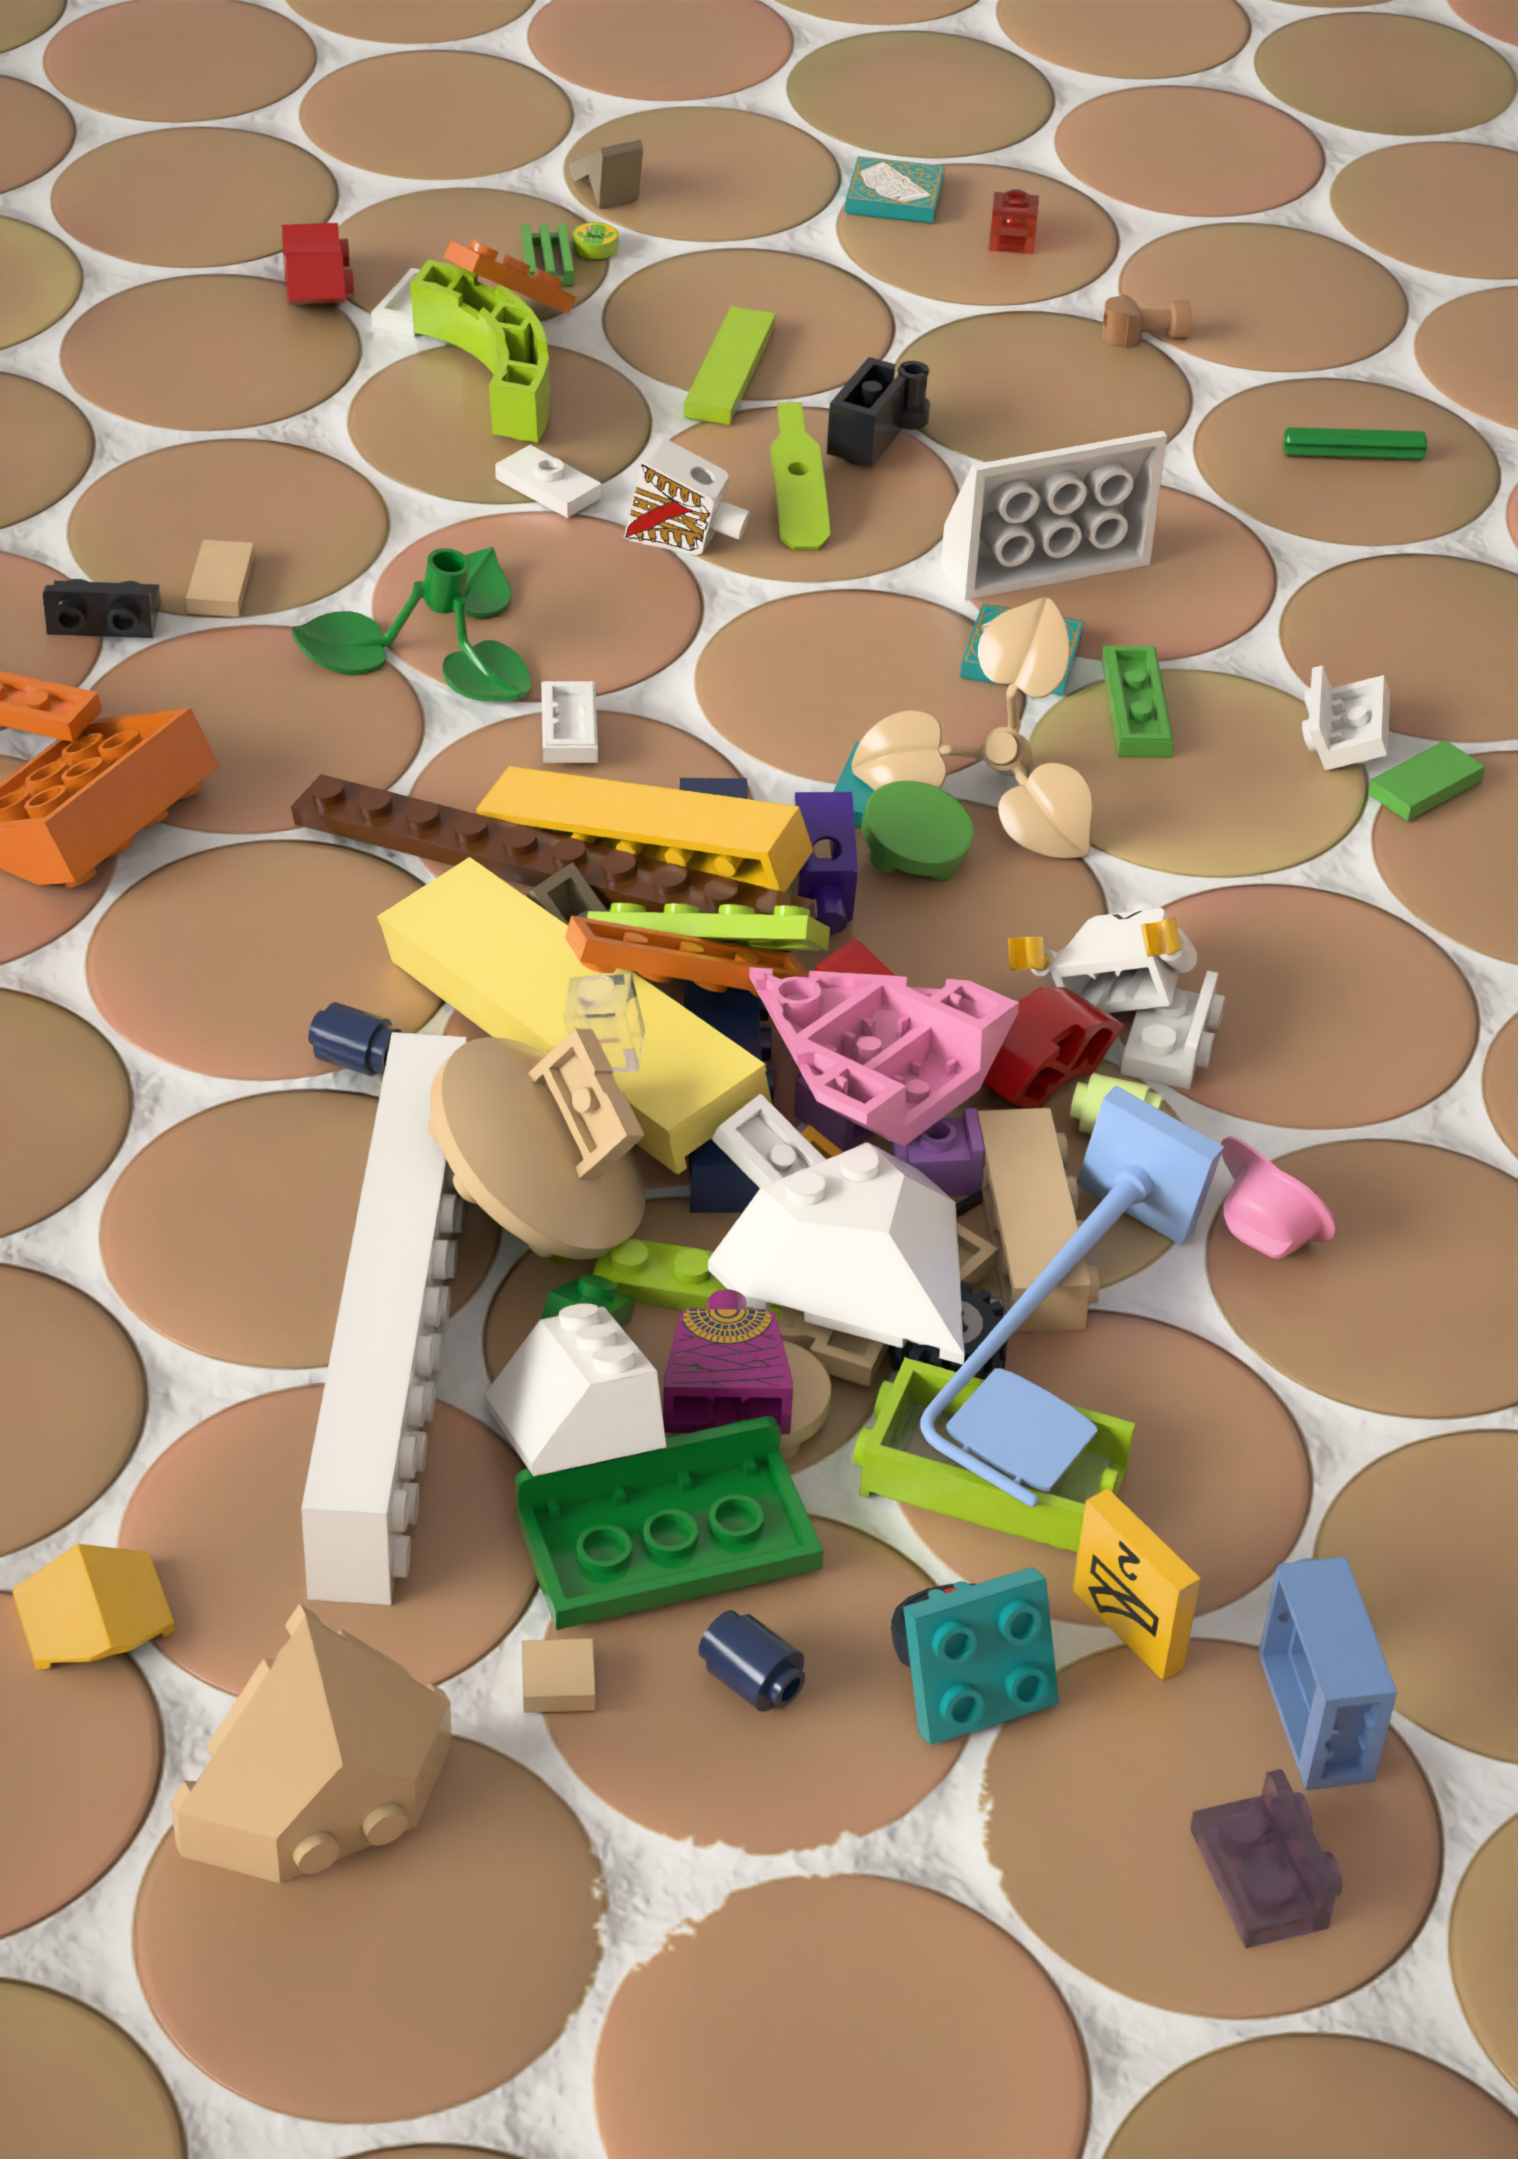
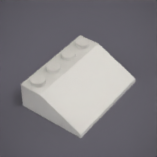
[941,430,1167,601]

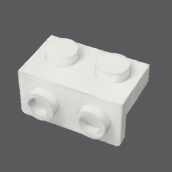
[1302,665,1390,770]

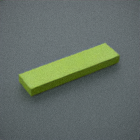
[683,306,776,425]

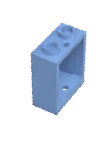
[1258,1556,1397,1790]

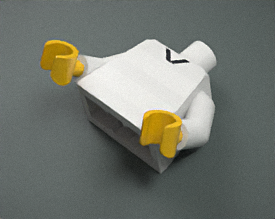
[1008,903,1198,1013]

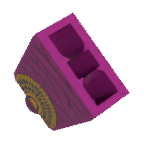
[663,1289,793,1434]

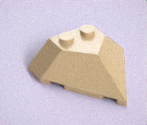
[171,1603,452,1884]

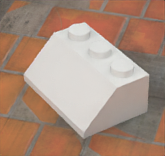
[484,1304,666,1476]

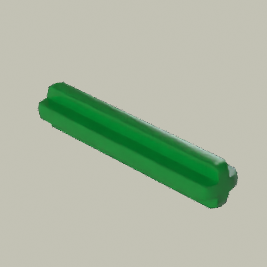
[1282,427,1427,460]

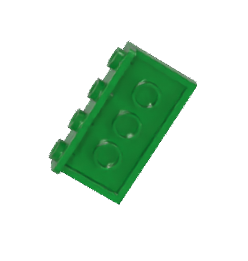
[515,1416,824,1630]

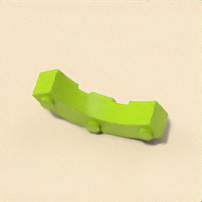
[410,259,552,443]

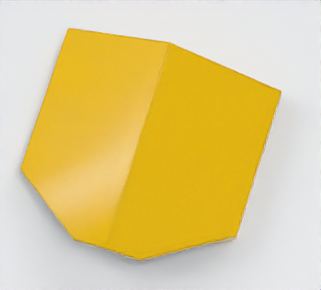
[12,1544,175,1670]

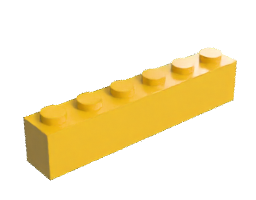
[476,766,813,892]

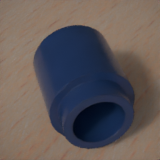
[308,1002,403,1076]
[698,1610,805,1712]

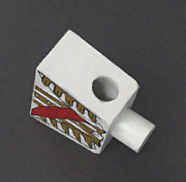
[624,435,750,555]

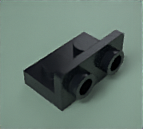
[42,579,161,638]

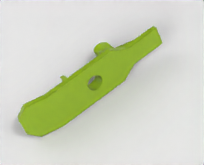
[770,402,831,551]

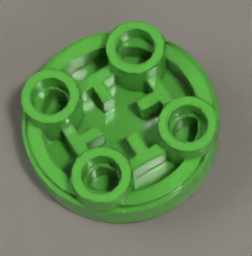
[861,781,974,881]

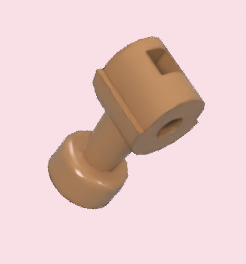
[1101,294,1192,348]

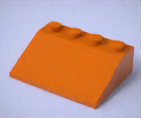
[0,708,219,888]

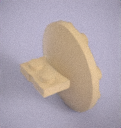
[428,1028,646,1260]

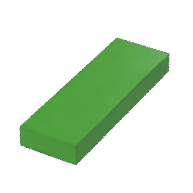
[1102,645,1174,757]

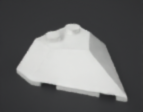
[708,1142,964,1364]

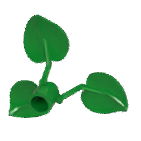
[292,547,531,702]

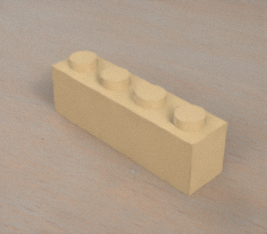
[977,1108,1099,1333]

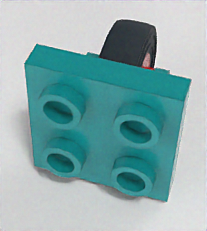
[891,1567,1059,1745]

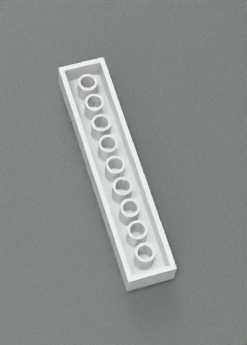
[301,1032,467,1605]

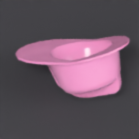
[1221,1136,1337,1259]

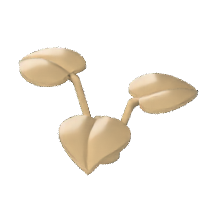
[851,597,1093,859]

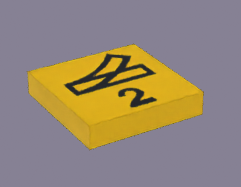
[1072,1488,1201,1681]

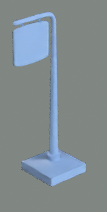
[920,1085,1224,1507]

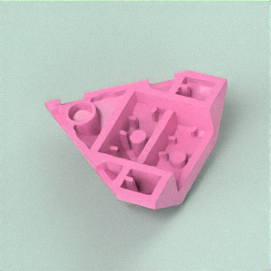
[749,967,1019,1147]

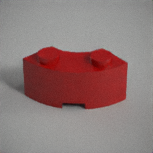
[282,223,354,305]
[983,987,1125,1109]

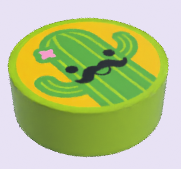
[573,222,619,260]

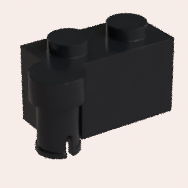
[827,357,930,467]

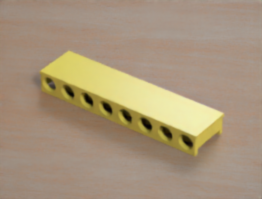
[377,857,772,1175]

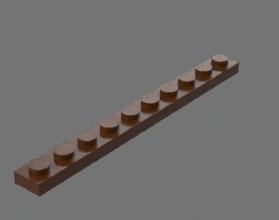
[291,774,816,953]

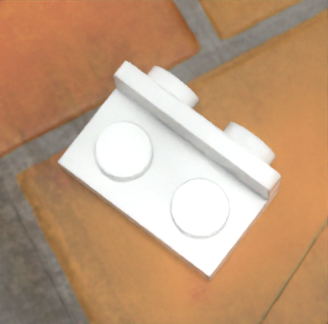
[1120,970,1226,1090]

